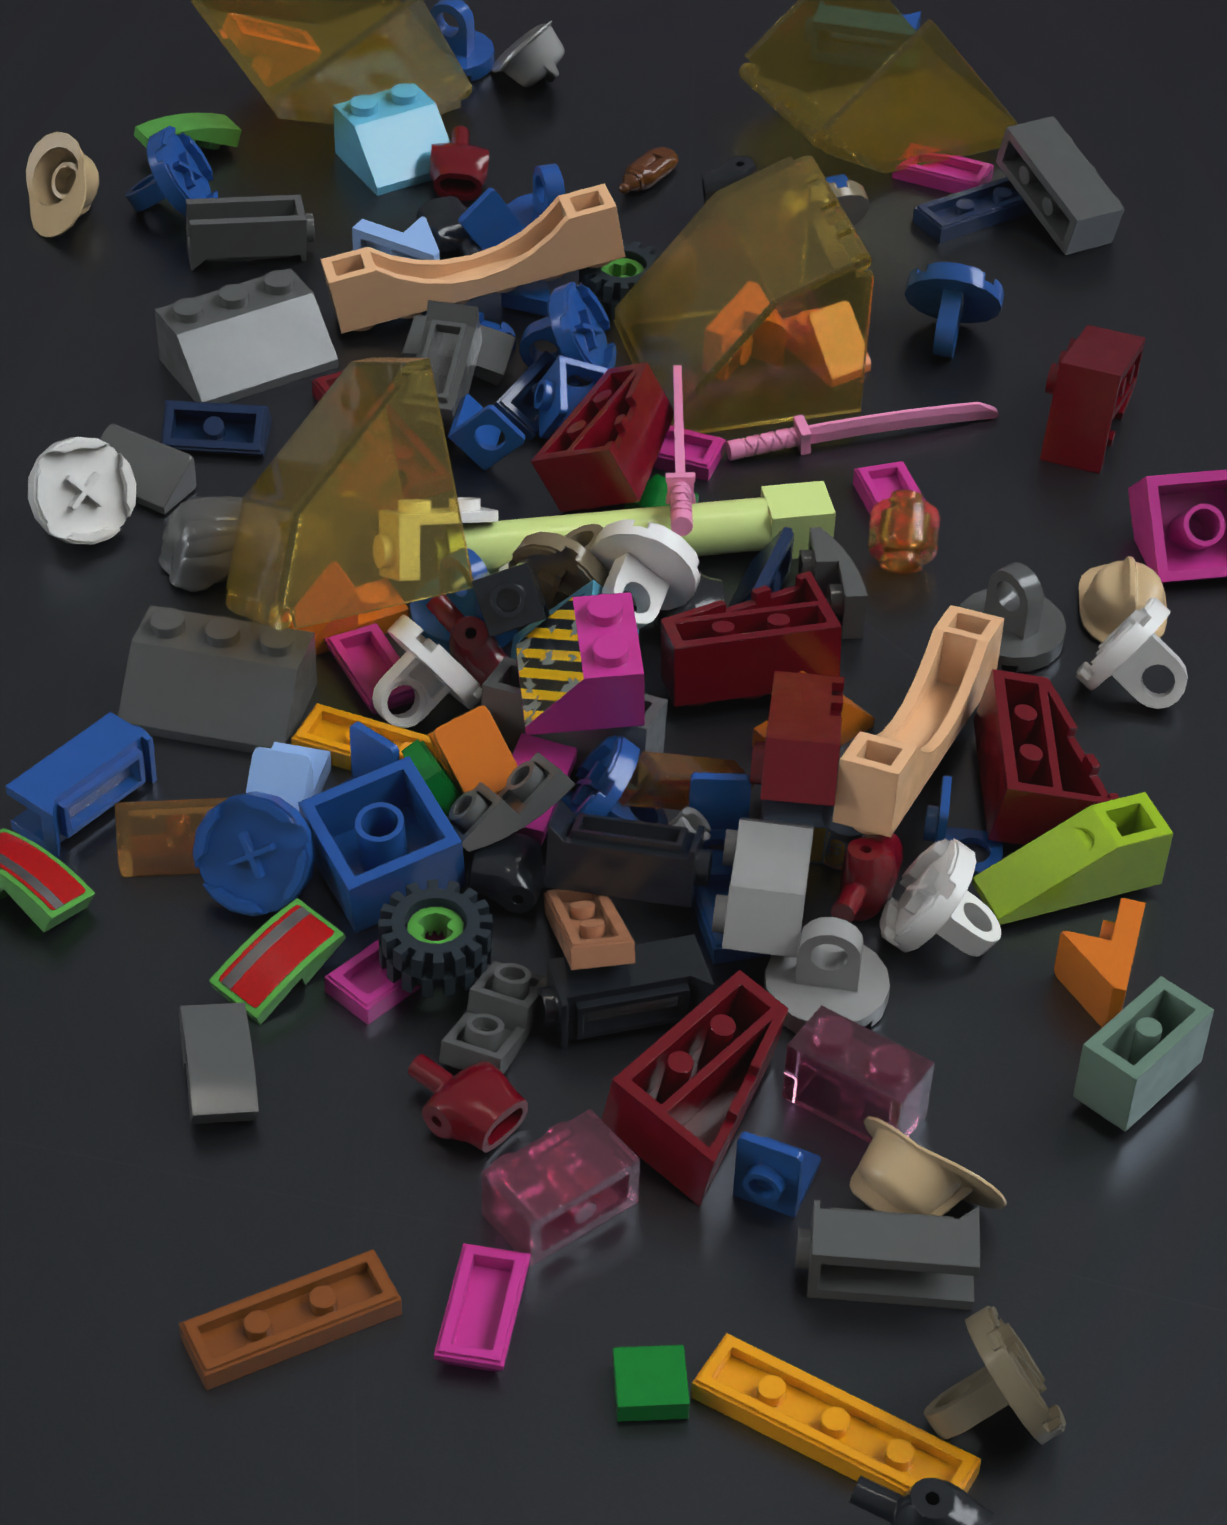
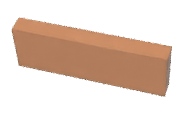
[543,889,636,970]

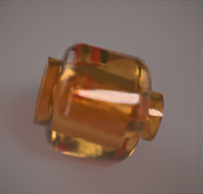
[867,490,940,574]

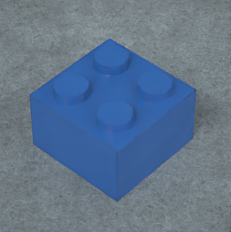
[298,756,467,933]

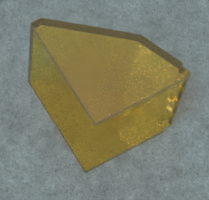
[191,0,472,124]
[739,0,1018,174]
[615,155,874,433]
[226,357,473,630]

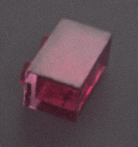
[782,1005,935,1143]
[481,1109,640,1267]

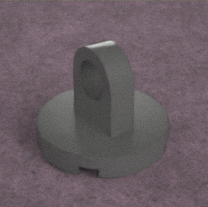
[960,562,1067,672]

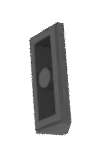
[100,424,197,515]

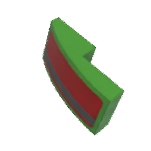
[0,828,95,932]
[209,898,346,1026]

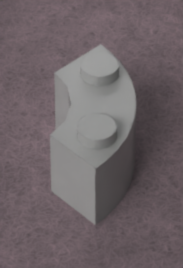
[712,817,814,958]

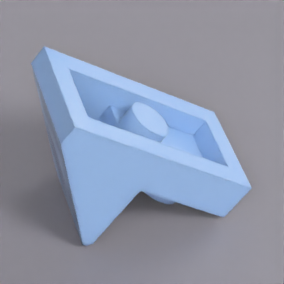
[352,216,440,260]
[246,742,331,811]

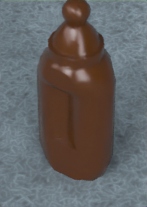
[619,146,679,194]

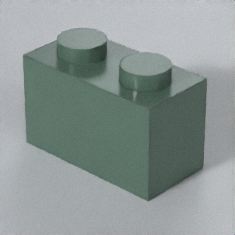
[1073,976,1214,1132]

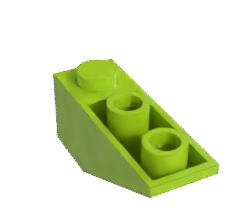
[972,792,1173,925]

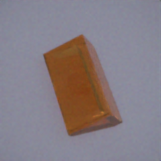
[618,751,754,810]
[115,797,229,877]

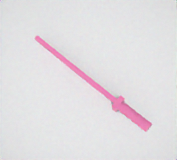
[665,365,696,536]
[725,402,999,461]

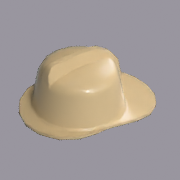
[26,131,99,238]
[1078,556,1167,643]
[849,1116,1007,1216]

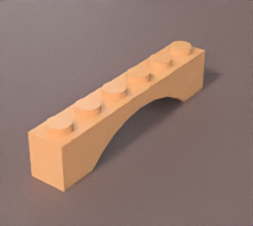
[320,183,625,334]
[832,605,1005,838]

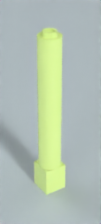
[433,481,836,575]

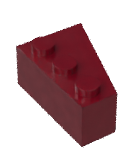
[1040,325,1146,474]
[531,362,674,512]
[661,571,842,707]
[973,669,1120,845]
[750,671,845,806]
[600,970,789,1207]

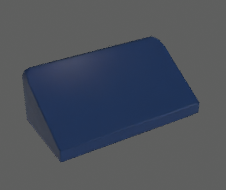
[494,351,583,440]
[160,400,272,457]
[728,527,794,607]

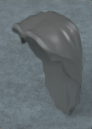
[158,496,331,593]

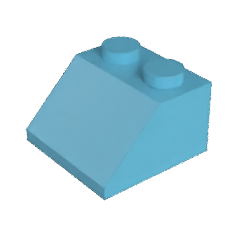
[333,83,450,196]

